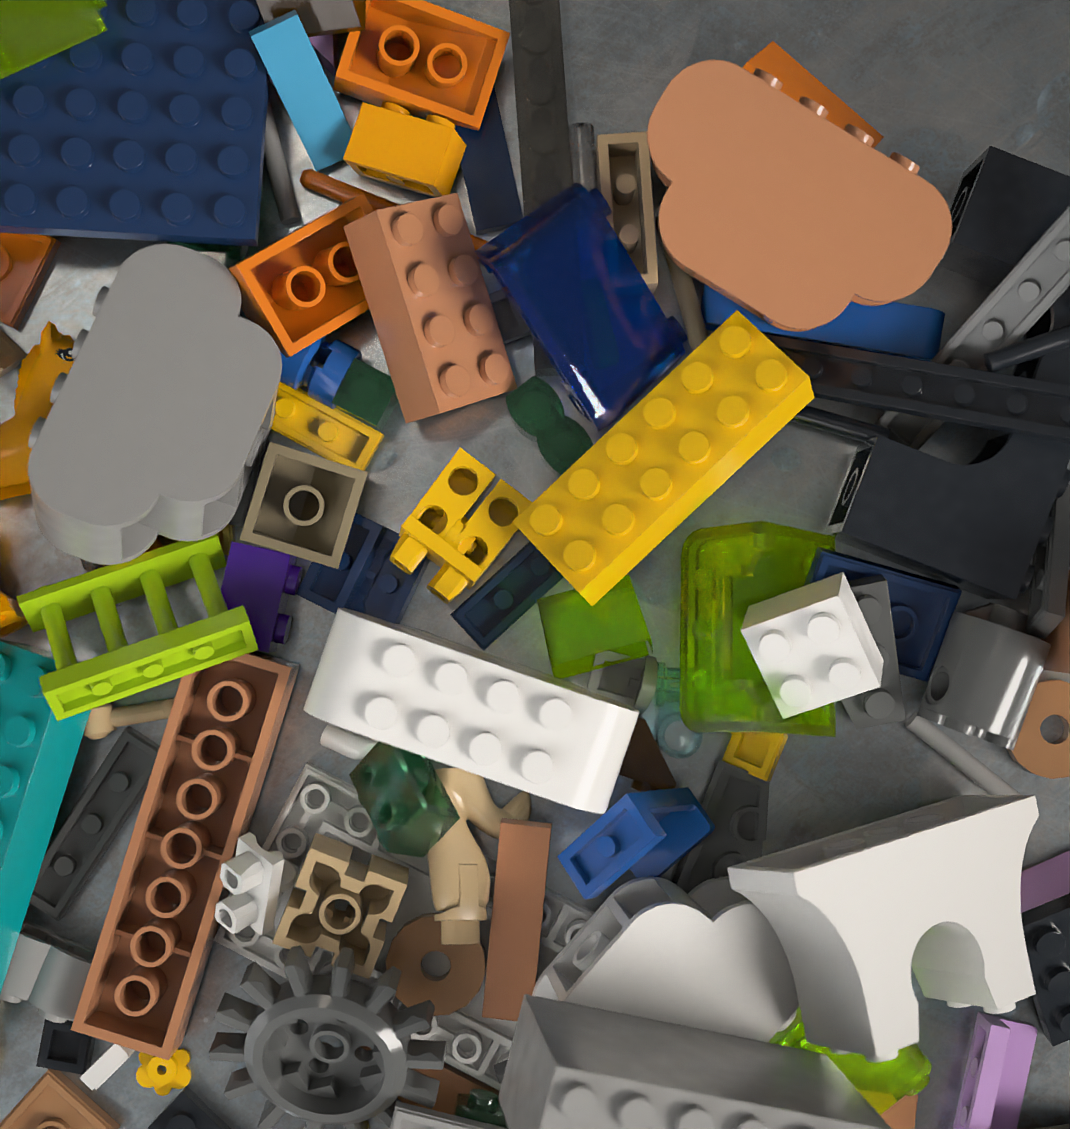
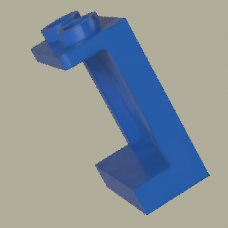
[557,787,715,900]

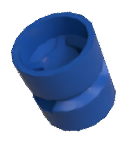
[280,336,363,409]

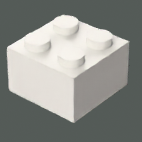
[741,572,884,719]

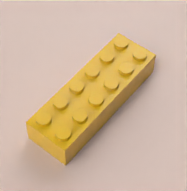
[512,310,815,606]

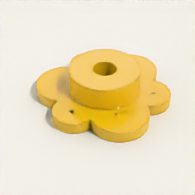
[136,1048,191,1096]

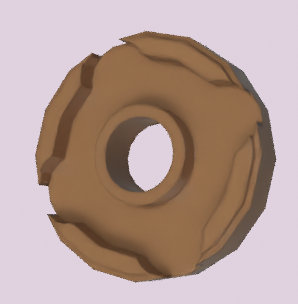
[1006,679,1070,779]
[386,912,486,1016]

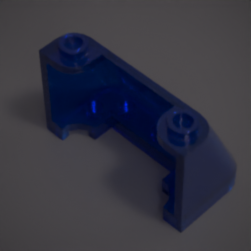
[474,182,688,432]

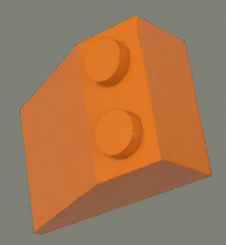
[333,0,510,131]

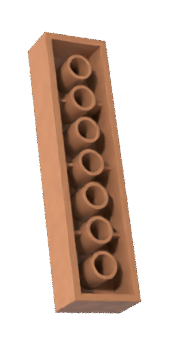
[71,651,300,1061]

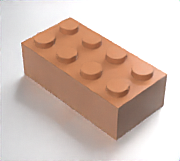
[343,193,518,423]

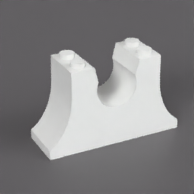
[727,795,1039,1062]

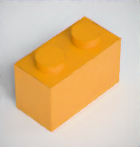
[343,102,467,197]

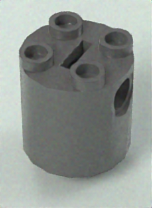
[917,602,1051,751]

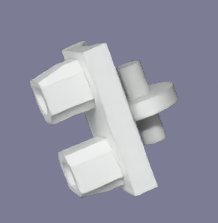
[214,832,296,936]

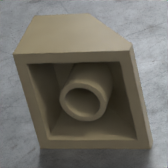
[240,442,368,569]

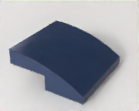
[296,512,430,624]

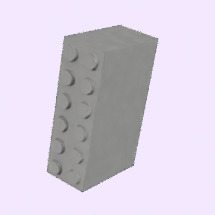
[498,994,892,1129]

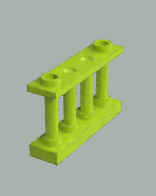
[16,534,259,721]

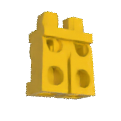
[390,448,532,604]

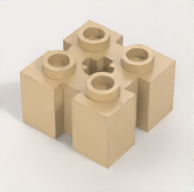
[272,832,409,979]

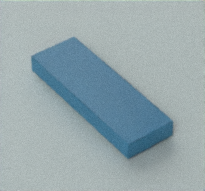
[249,10,352,172]

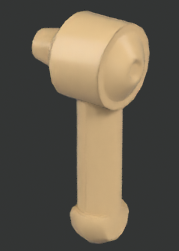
[83,698,175,740]

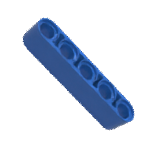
[700,284,945,362]

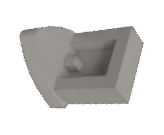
[586,648,658,715]

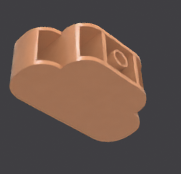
[647,60,952,332]

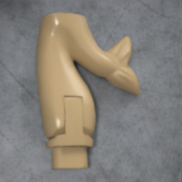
[424,768,531,945]

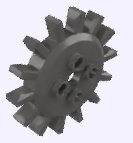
[209,945,447,1129]

